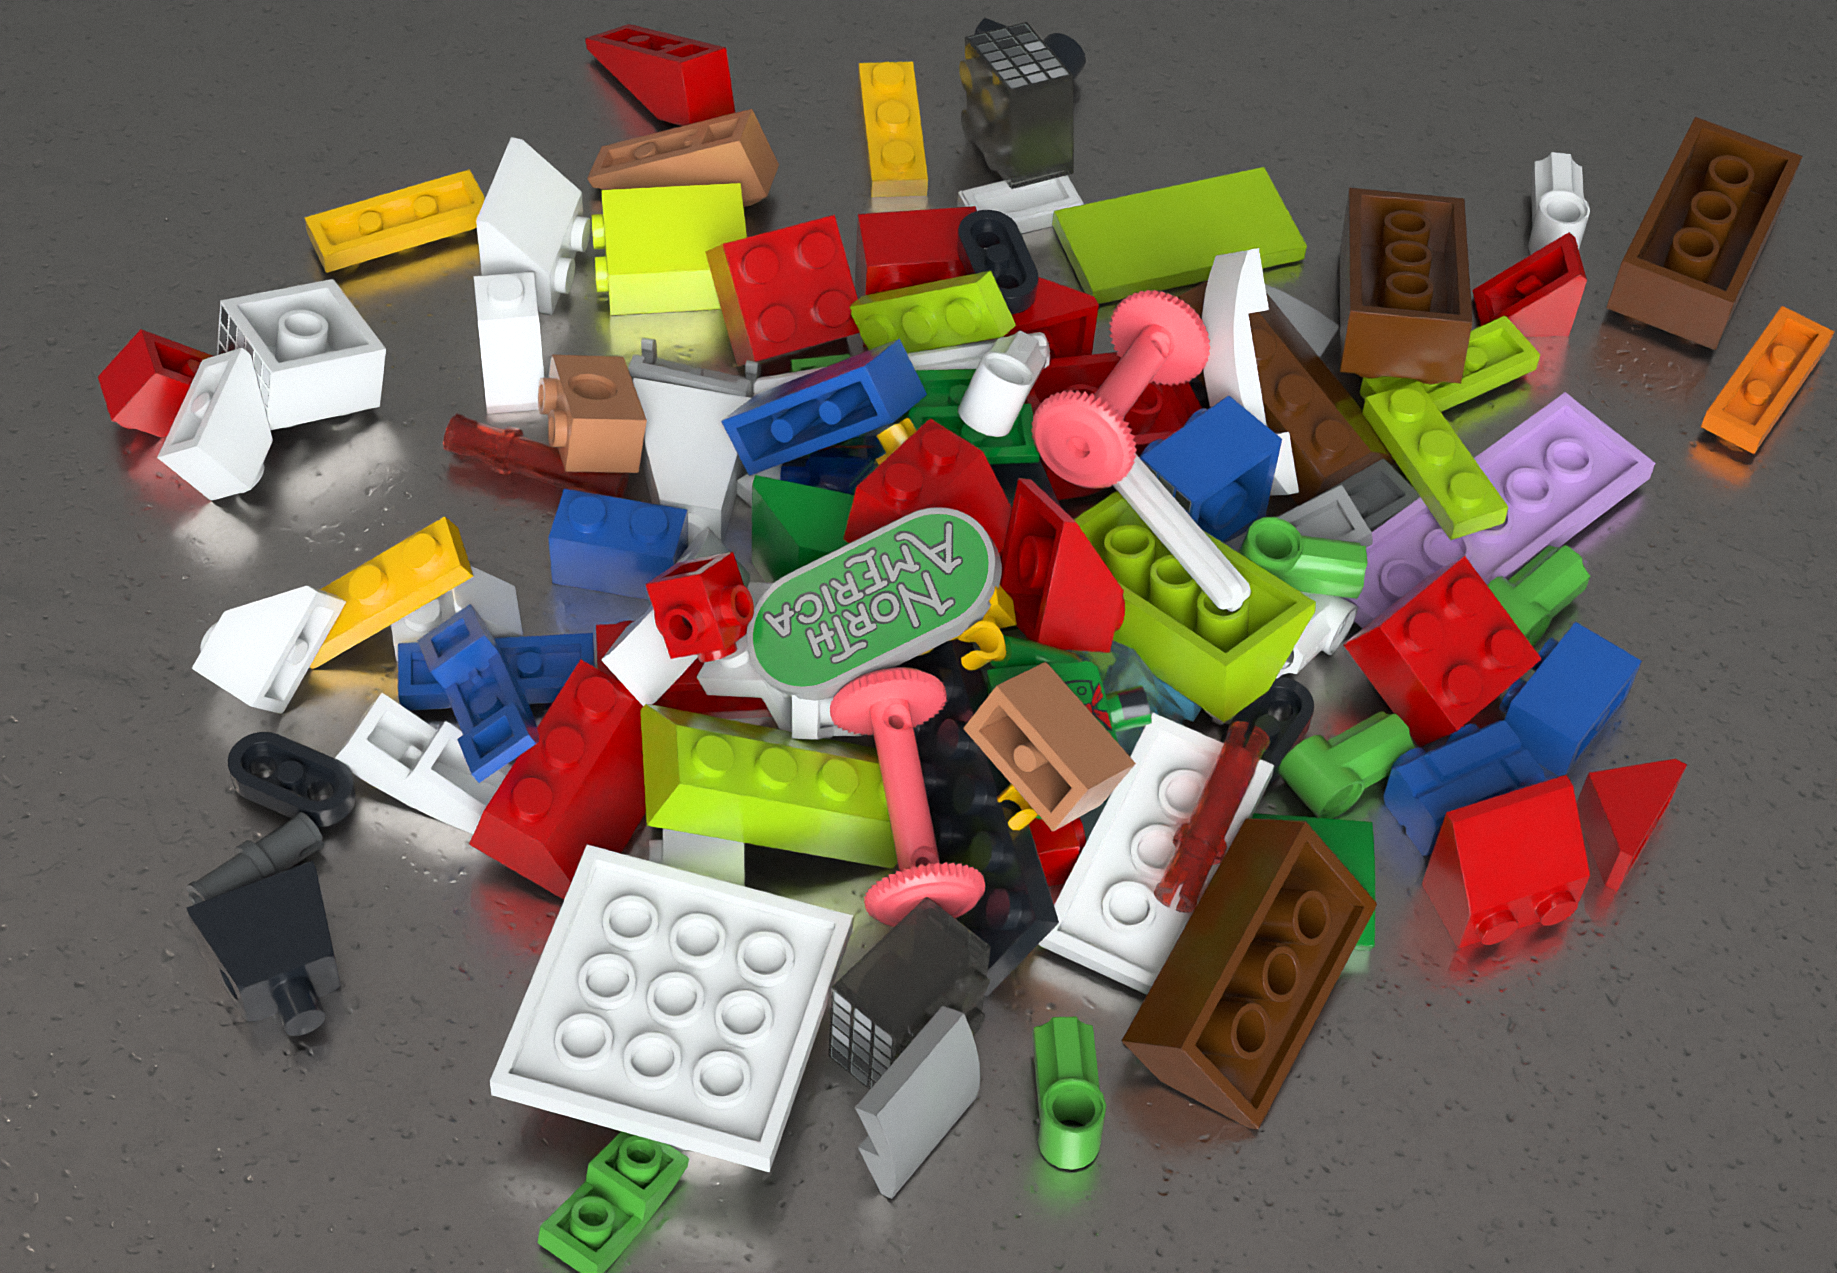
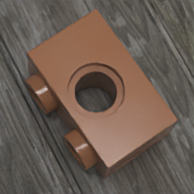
[538,354,647,473]

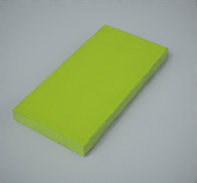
[1052,167,1307,304]

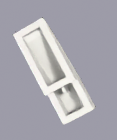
[335,693,512,834]

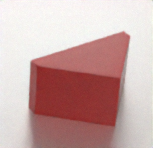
[1472,232,1587,337]
[1576,758,1687,892]

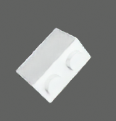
[476,137,591,315]

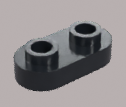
[957,210,1038,314]
[1220,677,1314,786]
[228,732,356,827]

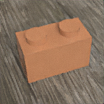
[963,662,1136,831]

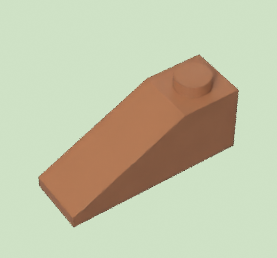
[587,109,779,206]

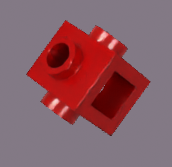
[645,552,754,662]

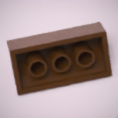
[1178,281,1396,506]
[1121,818,1377,1130]

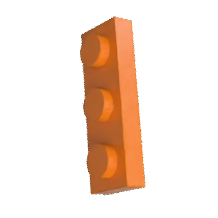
[1701,306,1835,454]

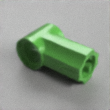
[1238,517,1368,599]
[1487,545,1590,647]
[1278,711,1415,819]
[1032,1016,1106,1170]

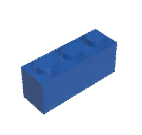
[721,339,927,476]

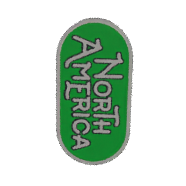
[746,508,1002,701]

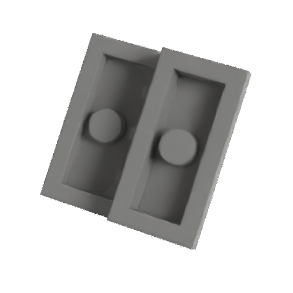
[855,1005,981,1199]

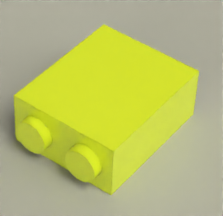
[591,183,747,316]

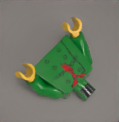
[959,621,1152,831]

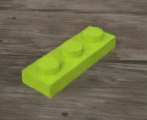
[850,271,1016,353]
[1360,316,1541,412]
[1362,381,1509,541]

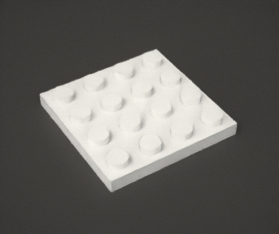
[490,845,853,1172]

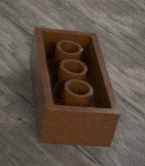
[1606,117,1803,350]
[1340,188,1473,384]

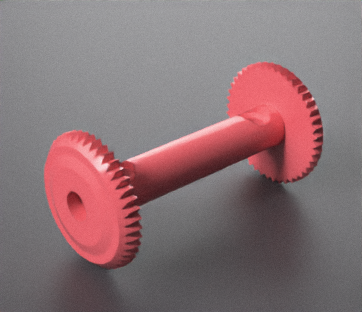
[1031,290,1211,489]
[830,668,986,928]

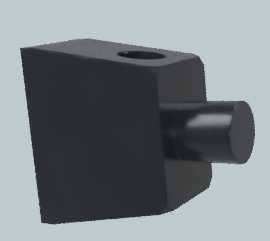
[186,861,341,1036]

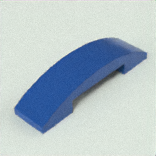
[417,604,539,783]

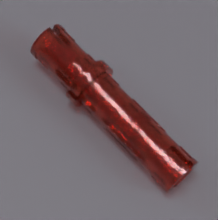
[443,413,629,499]
[1154,721,1270,913]

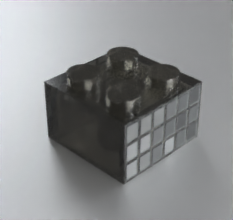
[959,22,1074,189]
[828,897,991,1090]

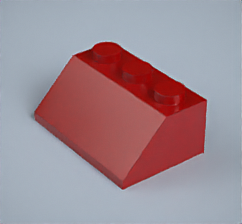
[469,659,646,900]

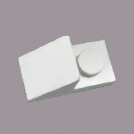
[391,566,523,661]

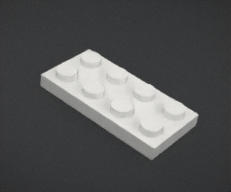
[1039,713,1274,995]

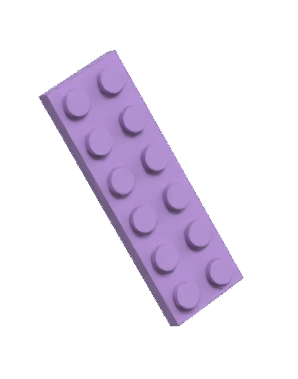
[1341,392,1656,628]

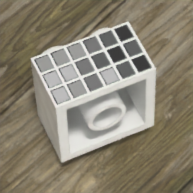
[217,279,386,430]

